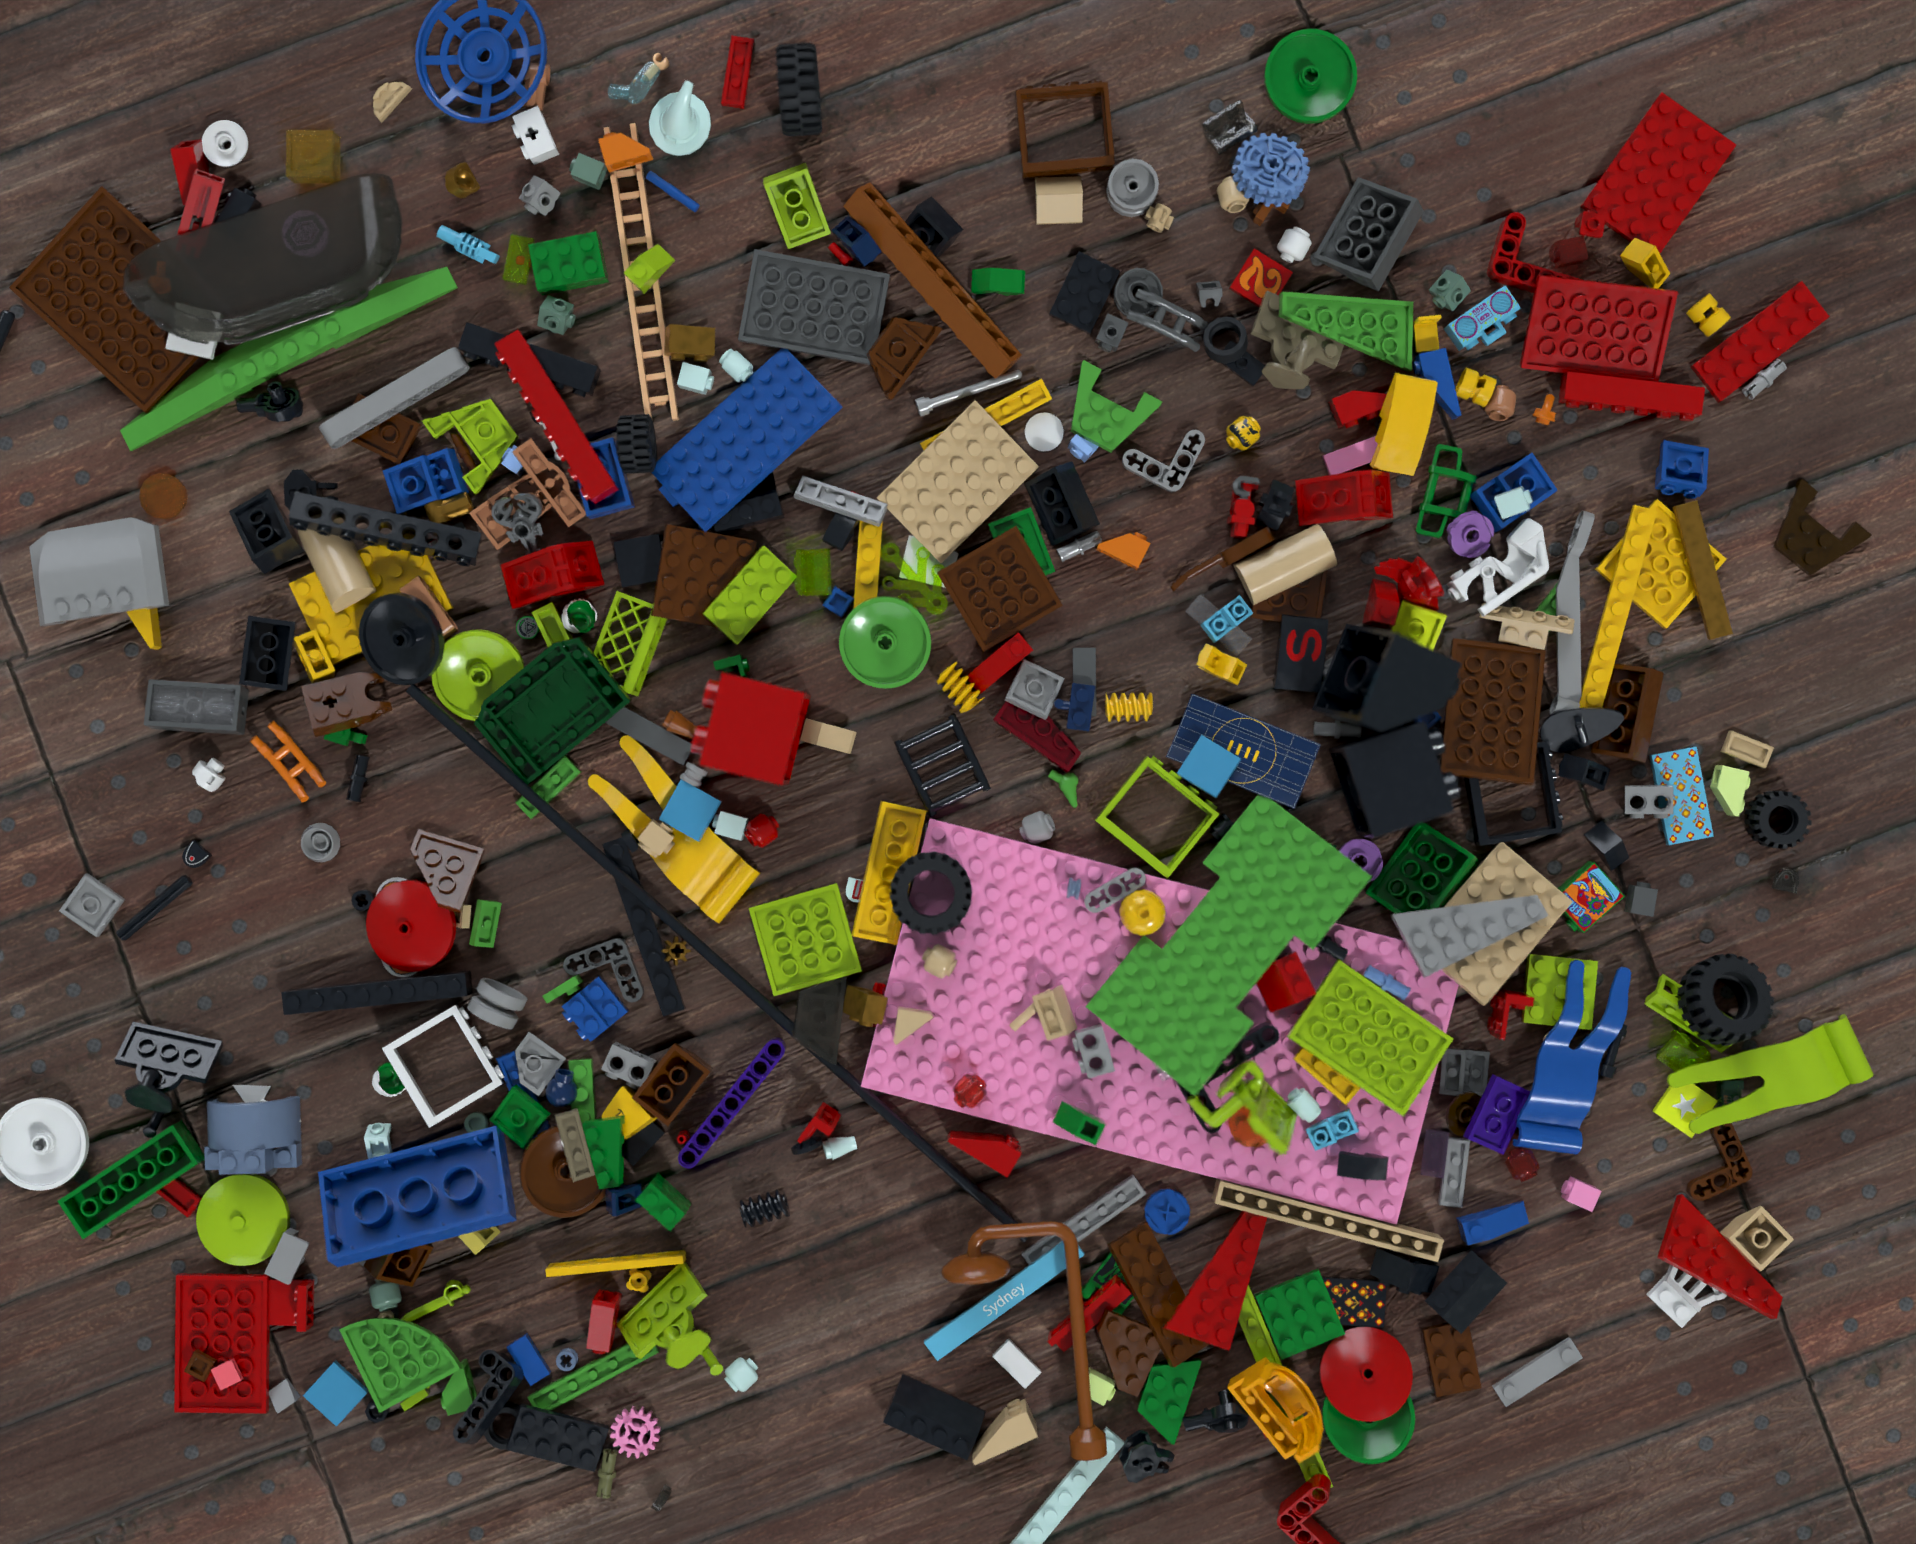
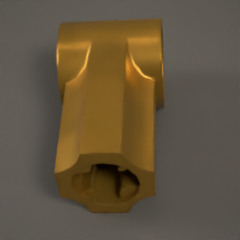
[424,492,474,525]

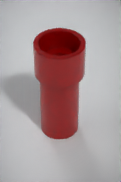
[828,242,853,266]
[677,1130,690,1144]

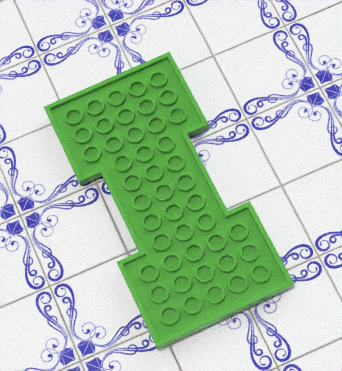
[1086,794,1372,1096]

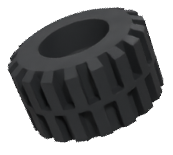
[616,414,657,474]
[1744,791,1812,849]

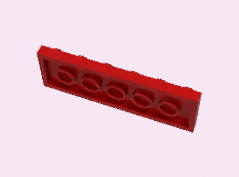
[1690,281,1830,403]

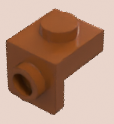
[1253,202,1289,226]

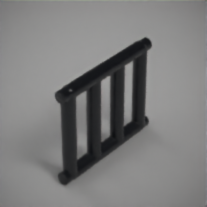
[894,713,991,818]

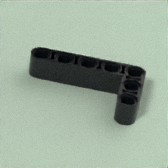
[1176,1022,1279,1133]

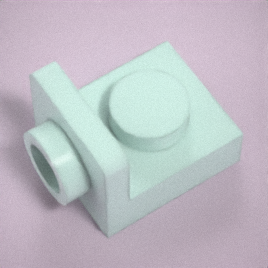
[364,1123,393,1159]

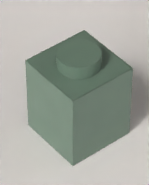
[569,153,608,190]

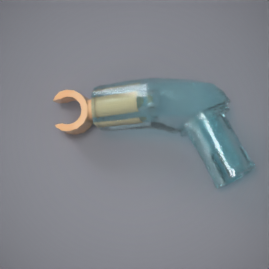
[608,53,669,104]

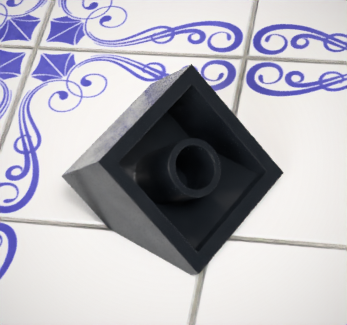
[905,196,964,258]

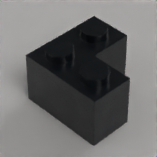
[1370,1248,1439,1295]

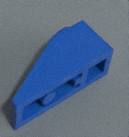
[1413,348,1461,420]
[1456,1201,1529,1245]

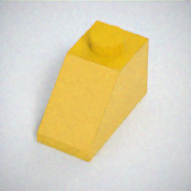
[1620,238,1671,288]

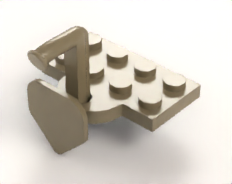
[1251,291,1344,389]

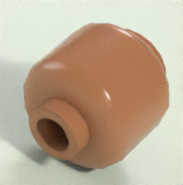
[1484,385,1516,421]

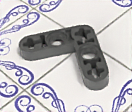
[563,938,644,1002]

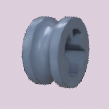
[1066,877,1081,900]
[556,1348,578,1371]

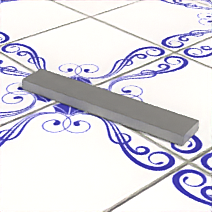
[1021,1174,1146,1265]

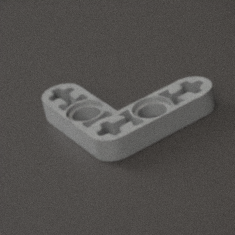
[1122,430,1205,492]

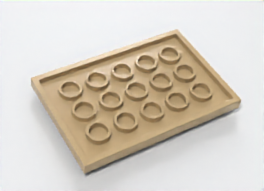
[876,400,1039,563]
[1441,842,1573,1006]

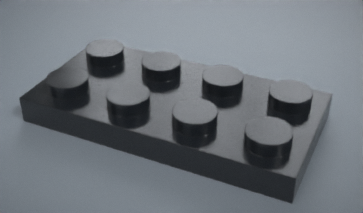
[506,1403,609,1472]

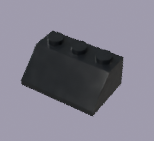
[1025,461,1100,546]
[714,473,785,534]
[239,616,296,691]
[1425,1250,1507,1334]

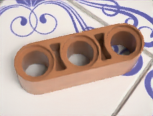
[400,576,459,640]

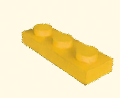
[1292,1047,1360,1105]

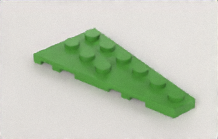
[1279,292,1413,372]

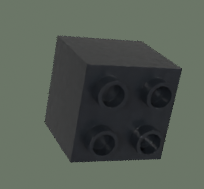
[1329,721,1460,838]

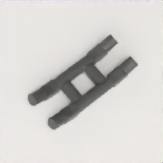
[1127,289,1209,352]

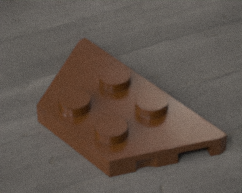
[866,317,942,400]

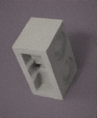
[1625,785,1673,818]
[1072,1024,1115,1079]
[601,1042,657,1089]

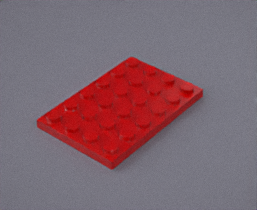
[1580,92,1736,253]
[1520,275,1678,382]
[174,1273,270,1414]

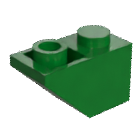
[1052,1101,1106,1146]

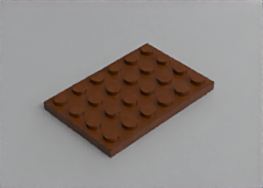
[1440,638,1546,785]

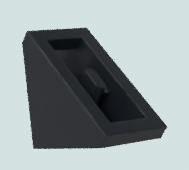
[1583,821,1630,871]

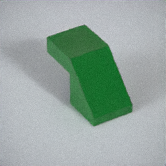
[971,268,1025,296]

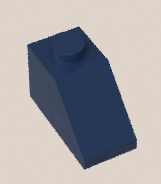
[831,216,882,266]

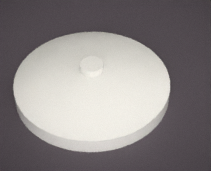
[0,1097,89,1191]

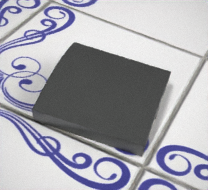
[1439,1048,1490,1097]

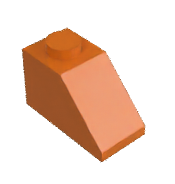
[598,132,653,172]
[1096,532,1151,570]

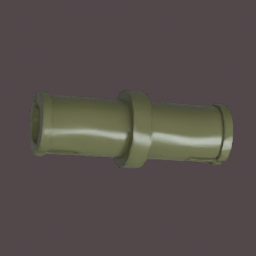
[596,1449,618,1499]

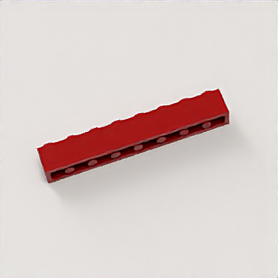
[495,329,619,504]

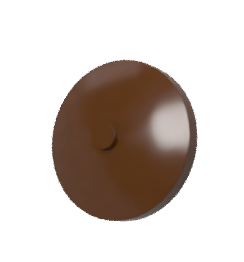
[519,1126,606,1218]

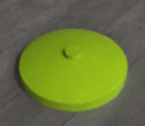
[432,630,525,721]
[196,1174,290,1266]

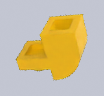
[1196,644,1247,686]

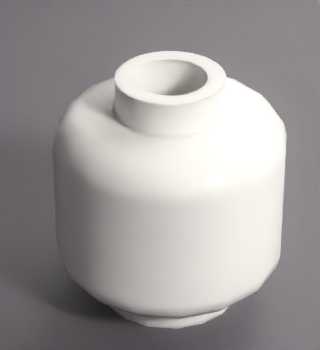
[1277,226,1311,263]

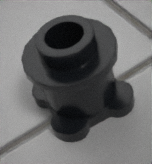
[1209,813,1234,842]

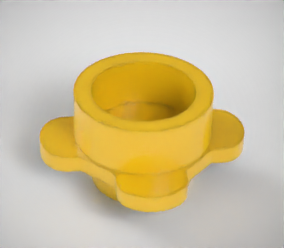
[626,1268,652,1293]

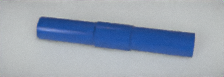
[646,171,700,212]

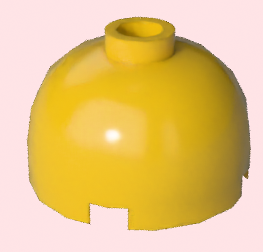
[1119,889,1166,936]

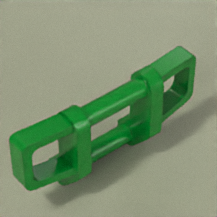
[1416,444,1477,539]

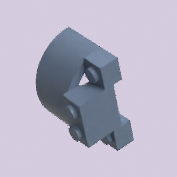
[204,1096,302,1174]

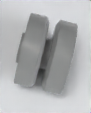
[1106,159,1159,217]
[467,978,528,1029]

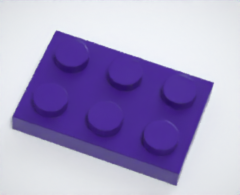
[1463,1074,1531,1155]

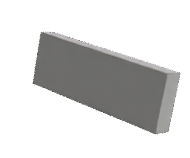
[1438,1136,1470,1208]

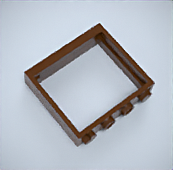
[1015,80,1115,179]

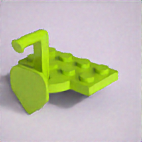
[1186,1060,1297,1155]
[616,1262,723,1375]

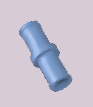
[1363,965,1411,1001]

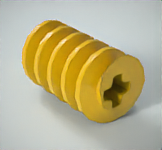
[936,661,985,713]
[1105,693,1153,722]

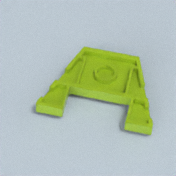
[422,399,519,495]

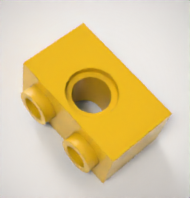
[294,629,335,684]

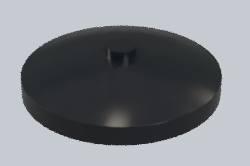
[359,593,444,685]

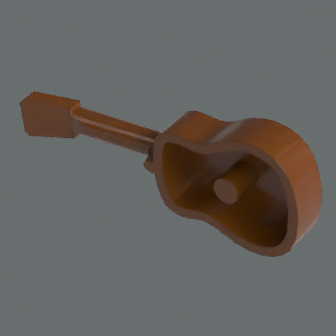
[1171,527,1275,592]

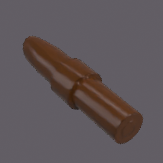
[450,433,477,472]

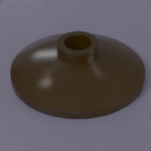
[1446,1092,1481,1136]

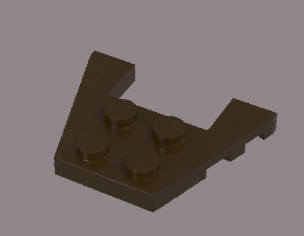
[1773,479,1872,575]

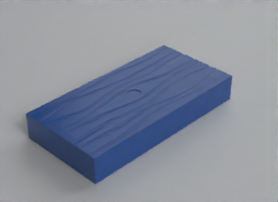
[318,1126,517,1267]

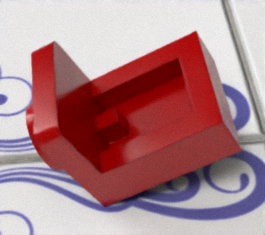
[1574,210,1606,238]

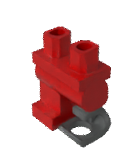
[1227,476,1260,539]

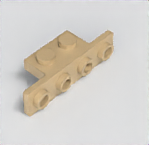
[1479,603,1575,650]

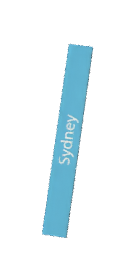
[924,1241,1085,1361]

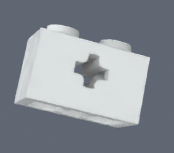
[512,106,559,165]

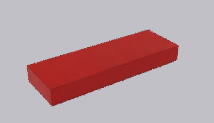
[721,35,755,109]

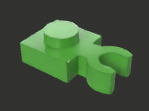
[543,974,583,1004]

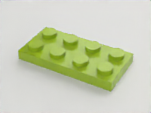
[702,545,797,645]

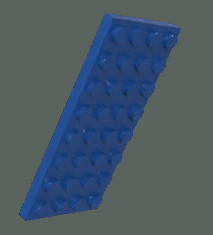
[651,348,843,532]

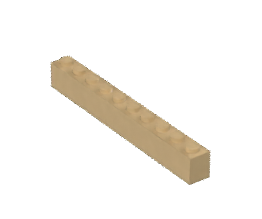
[1212,1179,1444,1262]

